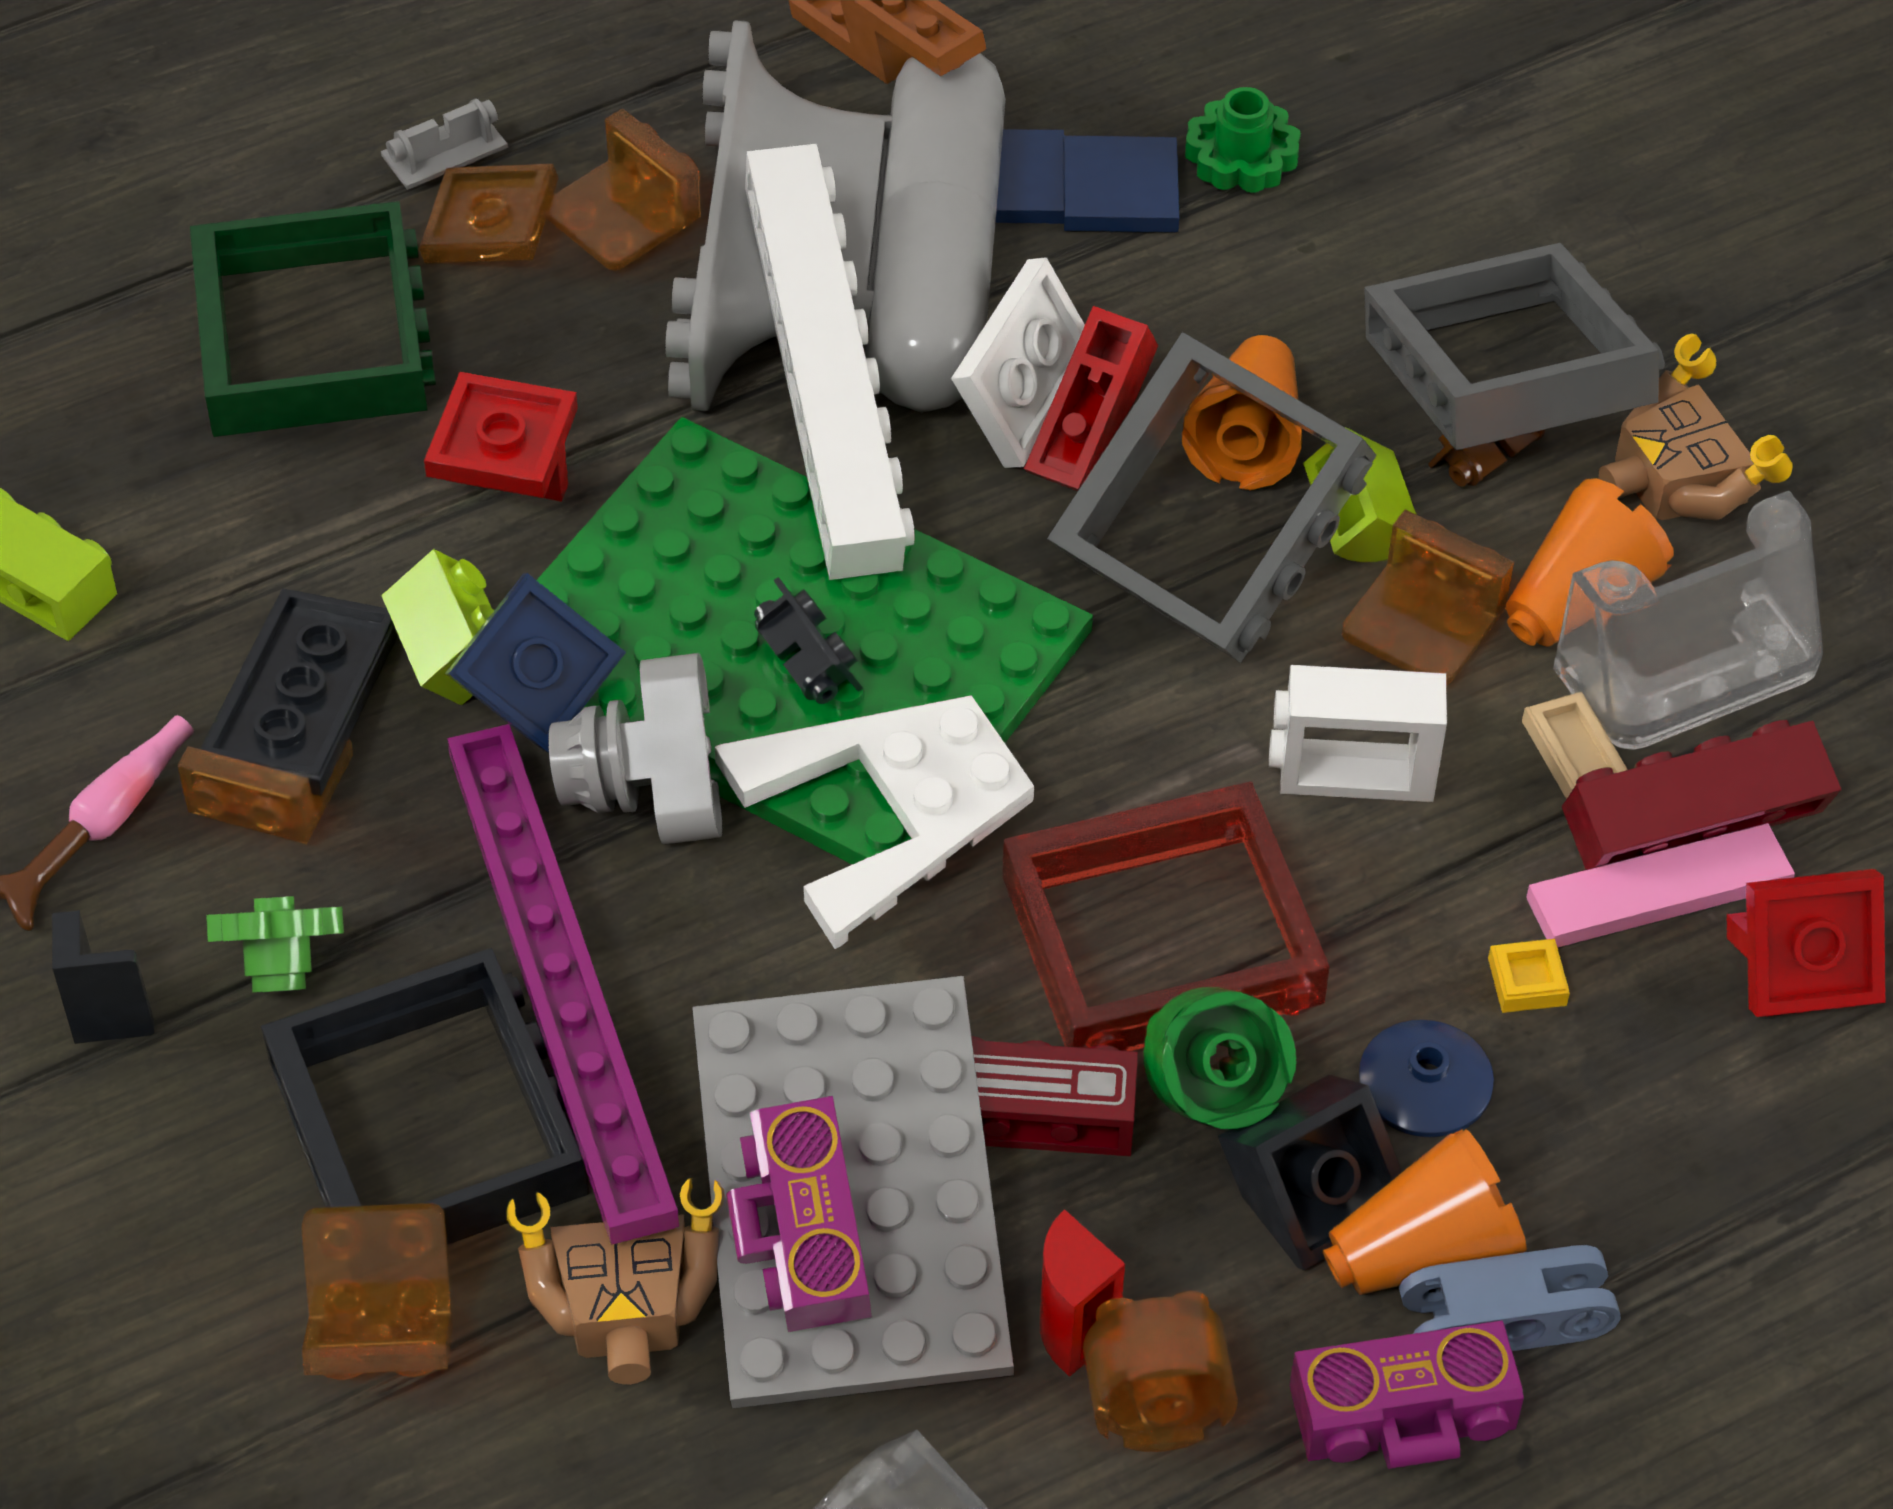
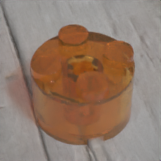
[1083,1291,1238,1452]

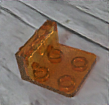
[543,108,701,270]
[1342,510,1514,686]
[177,739,353,844]
[301,1203,453,1380]

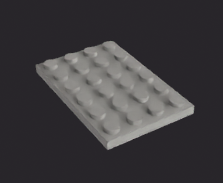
[693,976,1014,1408]

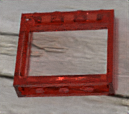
[1003,781,1330,1051]

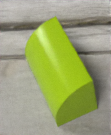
[1303,427,1426,562]

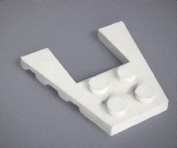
[715,695,1034,949]

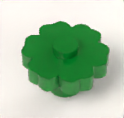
[1185,87,1301,193]

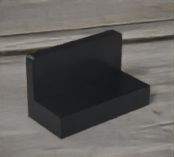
[52,910,154,1044]

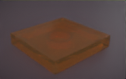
[419,164,559,263]

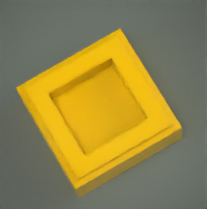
[1488,939,1570,1013]

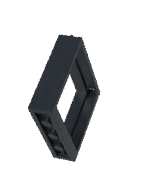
[261,948,588,1278]

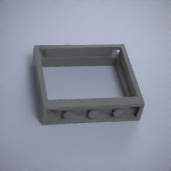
[1365,243,1665,450]
[1047,332,1377,663]

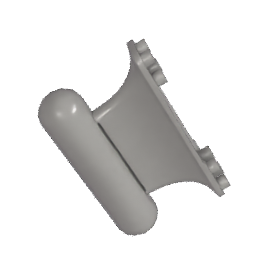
[666,20,1006,413]

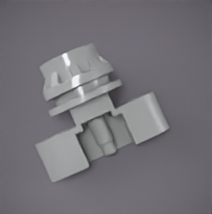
[549,653,722,845]

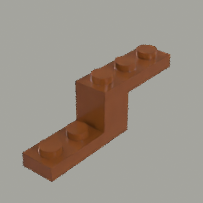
[788,0,986,84]

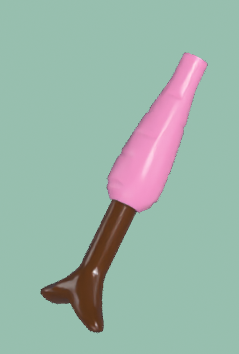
[0,715,194,931]

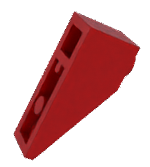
[1024,306,1159,491]

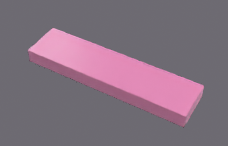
[1526,823,1795,948]

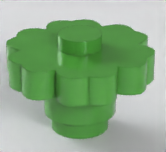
[206,896,344,992]

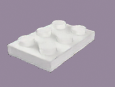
[951,258,1085,468]

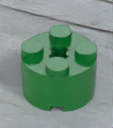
[1143,987,1296,1129]

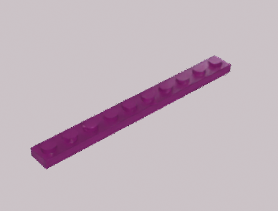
[447,724,679,1245]

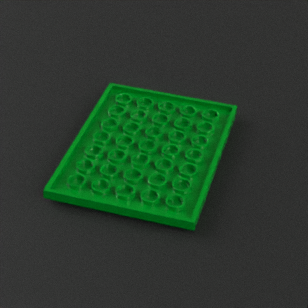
[537,417,1093,865]

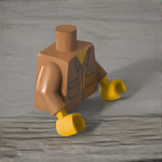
[1599,334,1793,520]
[507,1178,725,1384]

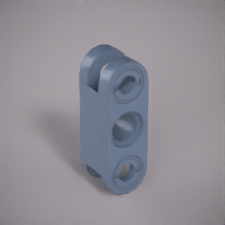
[1399,1245,1621,1351]

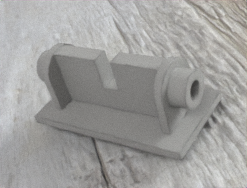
[381,99,508,190]

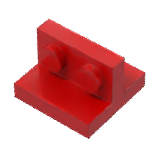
[424,372,578,502]
[1726,869,1886,1017]

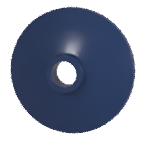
[1359,1020,1494,1137]

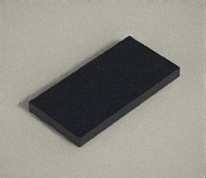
[197,588,398,796]

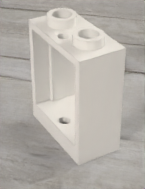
[1269,665,1447,802]

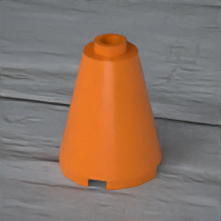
[1182,335,1303,490]
[1506,478,1674,647]
[1323,1129,1527,1295]

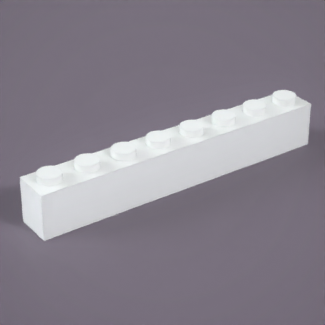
[745,144,914,580]

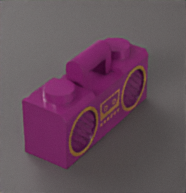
[726,1096,872,1332]
[1289,1320,1524,1469]

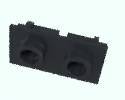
[754,577,863,704]

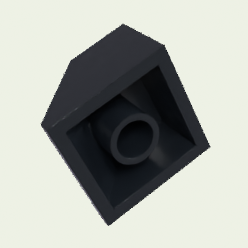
[1218,1075,1402,1270]

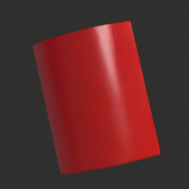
[1040,1210,1125,1377]

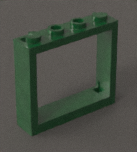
[190,201,436,437]

